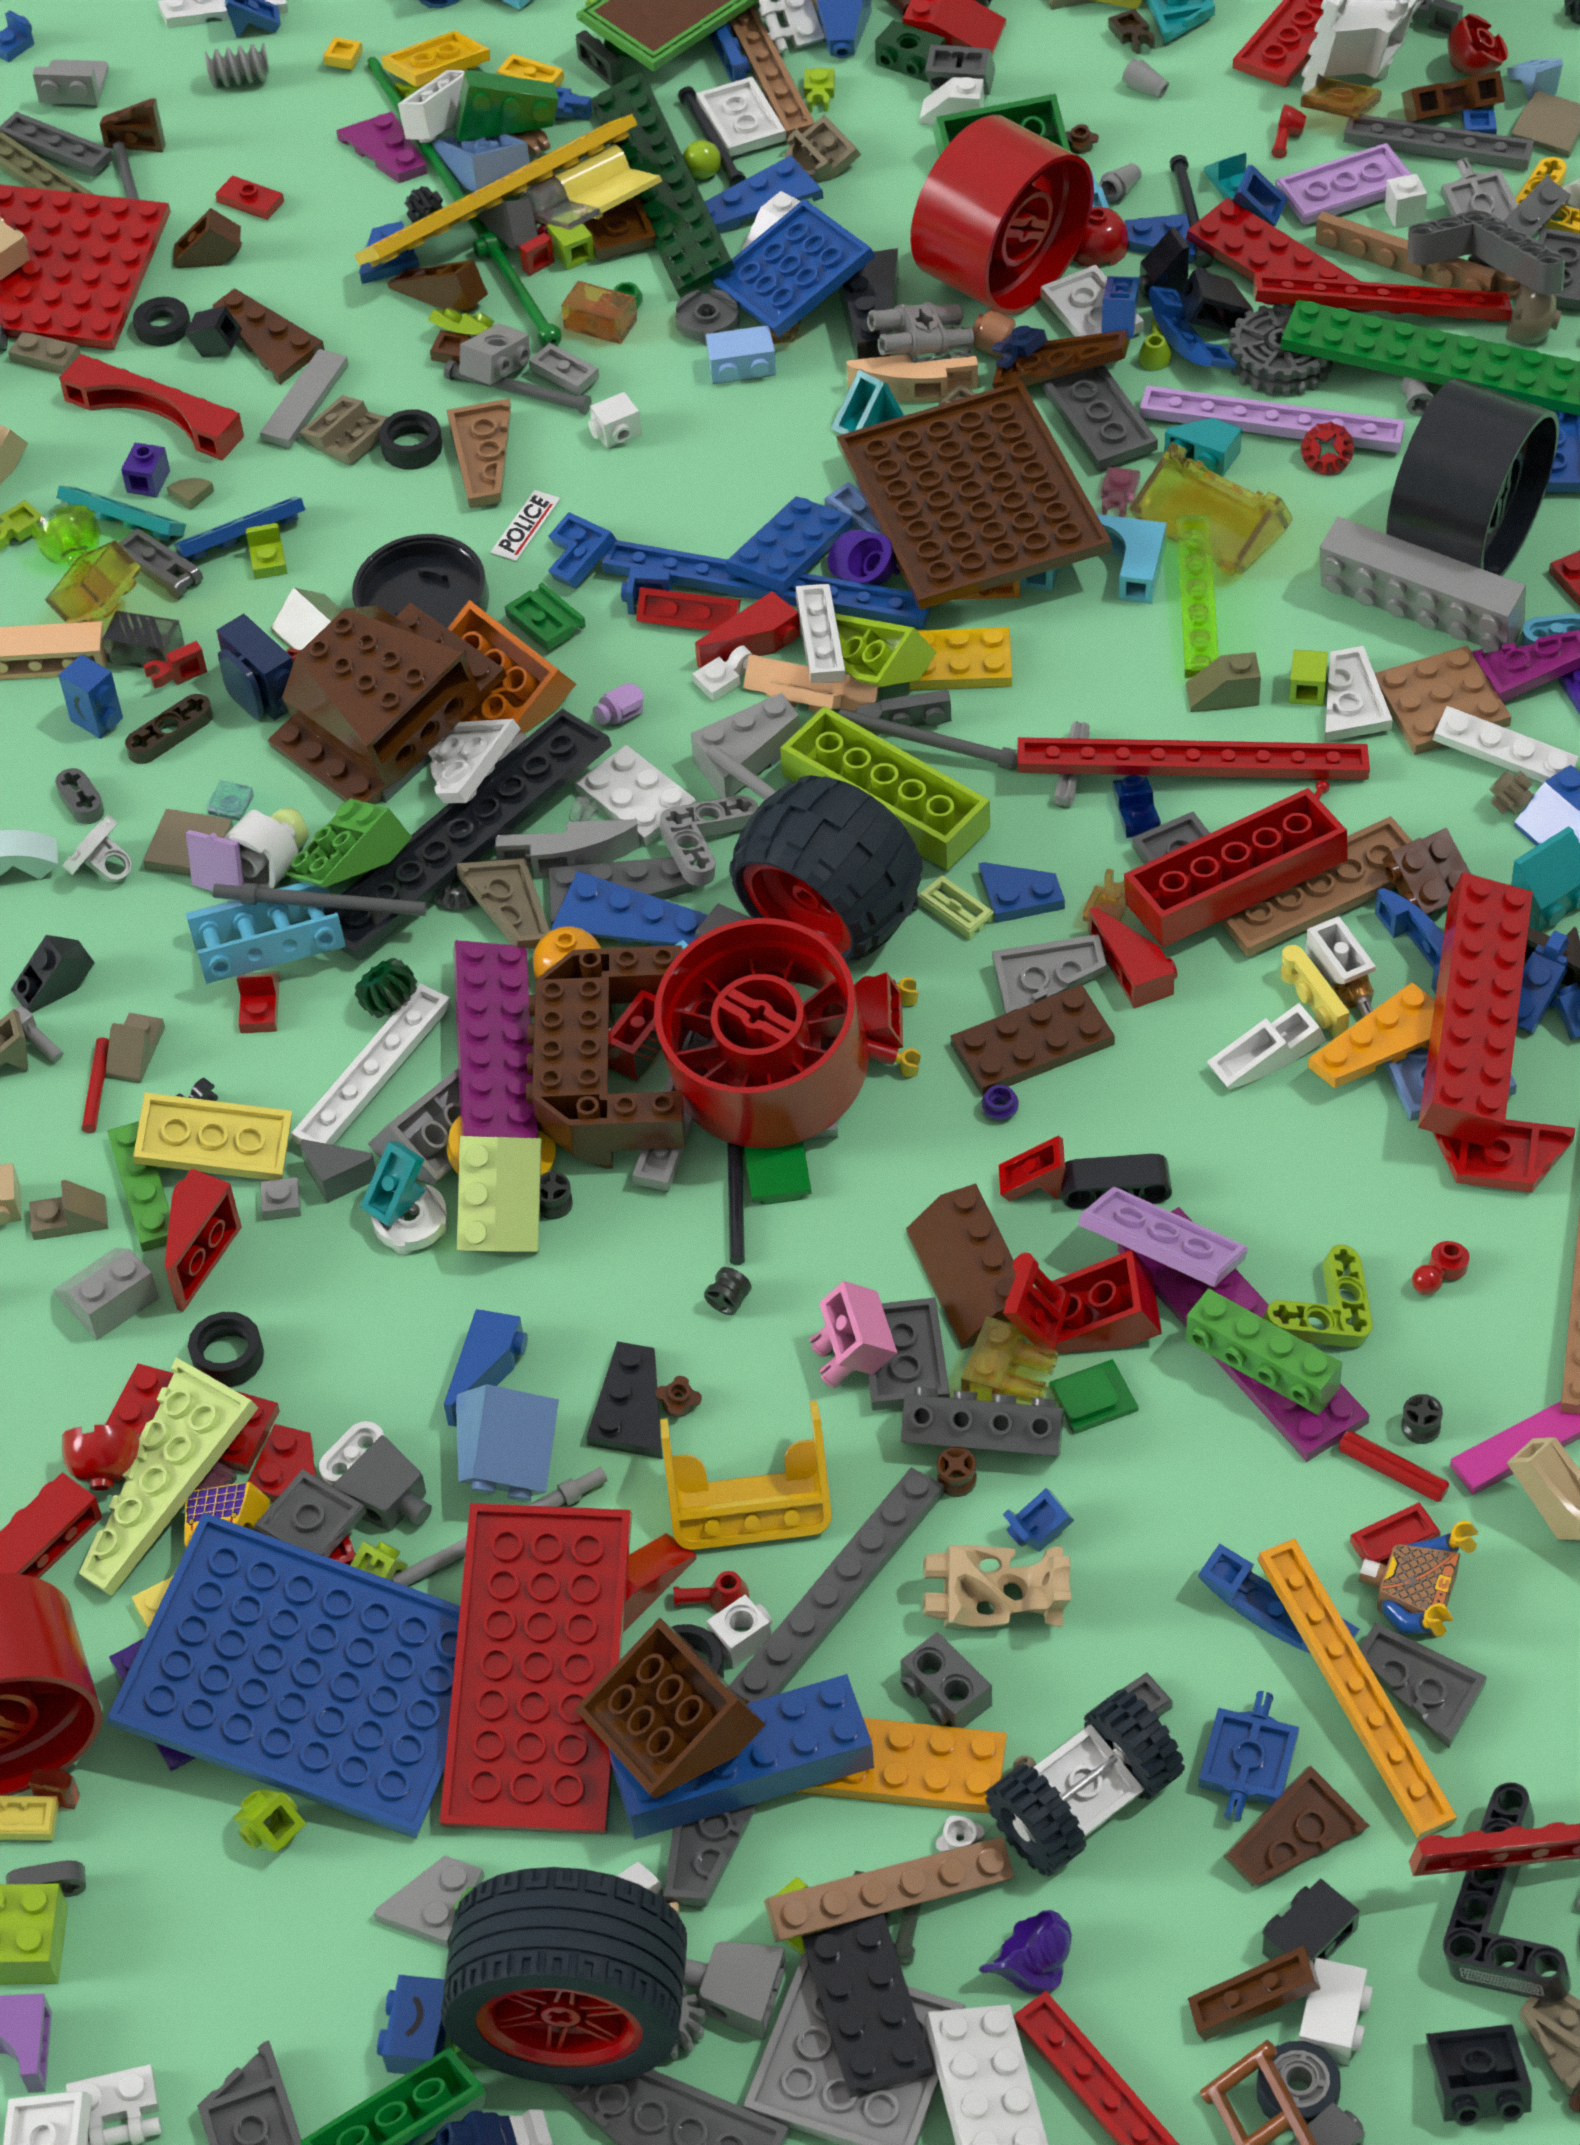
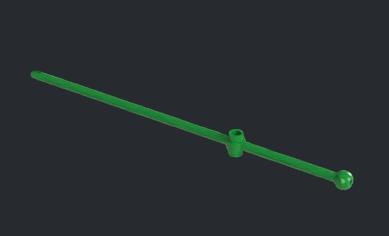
[367,57,562,347]

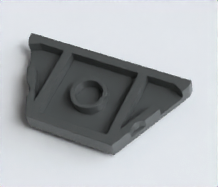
[197,2040,302,2145]

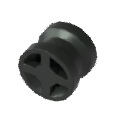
[540,1171,573,1219]
[704,1267,752,1315]
[1401,1394,1443,1444]

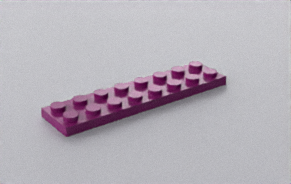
[453,940,538,1138]
[1118,1207,1370,1462]

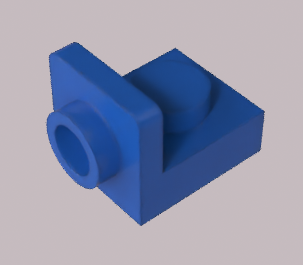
[0,10,34,63]

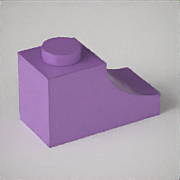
[0,1993,52,2093]

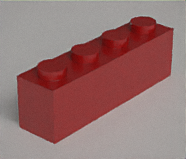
[0,1472,103,1579]

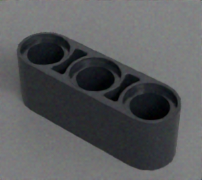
[1061,1153,1172,1209]

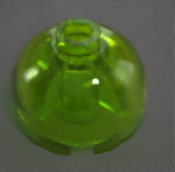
[31,505,101,567]

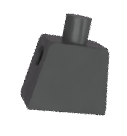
[332,1435,432,1530]

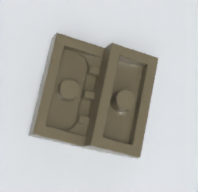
[1511,91,1580,157]
[299,395,388,465]

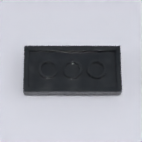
[801,1913,933,2098]

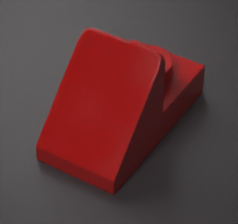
[236,971,280,1033]
[998,1135,1065,1202]

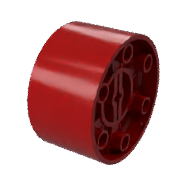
[910,115,1094,315]
[654,918,869,1148]
[0,1573,102,1796]

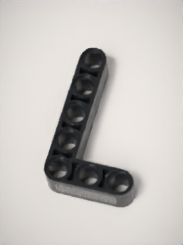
[1443,1782,1571,2002]

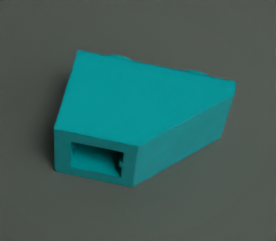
[1164,418,1242,477]

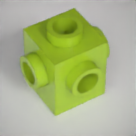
[233,1789,306,1853]

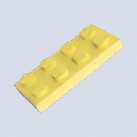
[133,1092,292,1181]

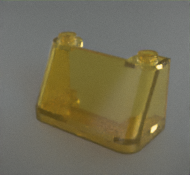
[1129,442,1293,576]

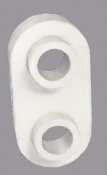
[319,1421,384,1486]

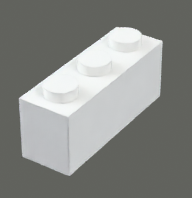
[398,70,465,143]

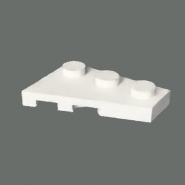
[1324,646,1393,742]

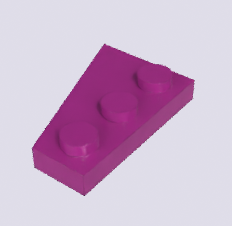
[336,111,427,183]
[1471,630,1580,702]

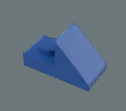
[225,0,281,38]

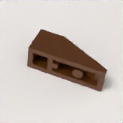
[387,260,488,313]

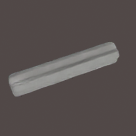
[1054,721,1090,807]

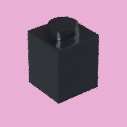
[185,306,242,357]

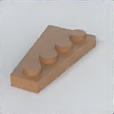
[447,398,511,508]

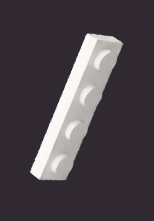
[796,584,845,684]
[1433,706,1579,783]

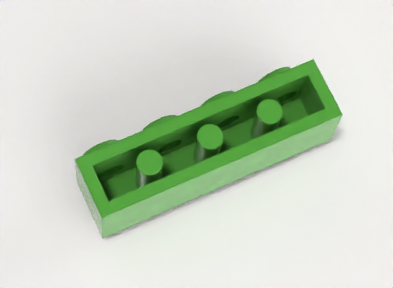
[1186,1288,1342,1416]

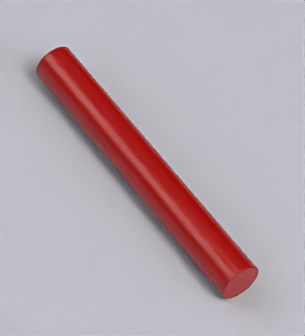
[81,1037,109,1133]

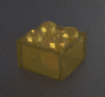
[45,540,142,623]

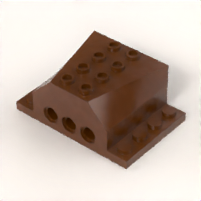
[268,603,507,805]

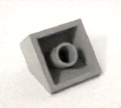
[53,1248,159,1340]

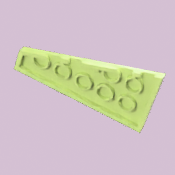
[79,1357,258,1597]

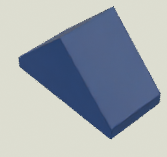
[1233,165,1287,226]

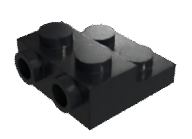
[1426,2024,1532,2126]

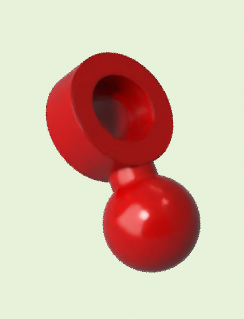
[1412,1241,1470,1295]

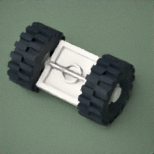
[985,1689,1185,1876]

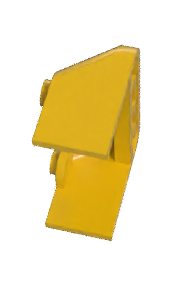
[660,1400,832,1550]

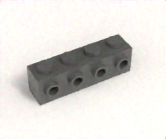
[901,1387,1064,1456]

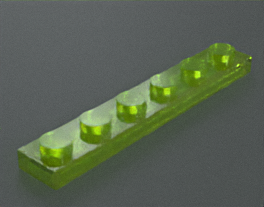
[1176,515,1219,678]

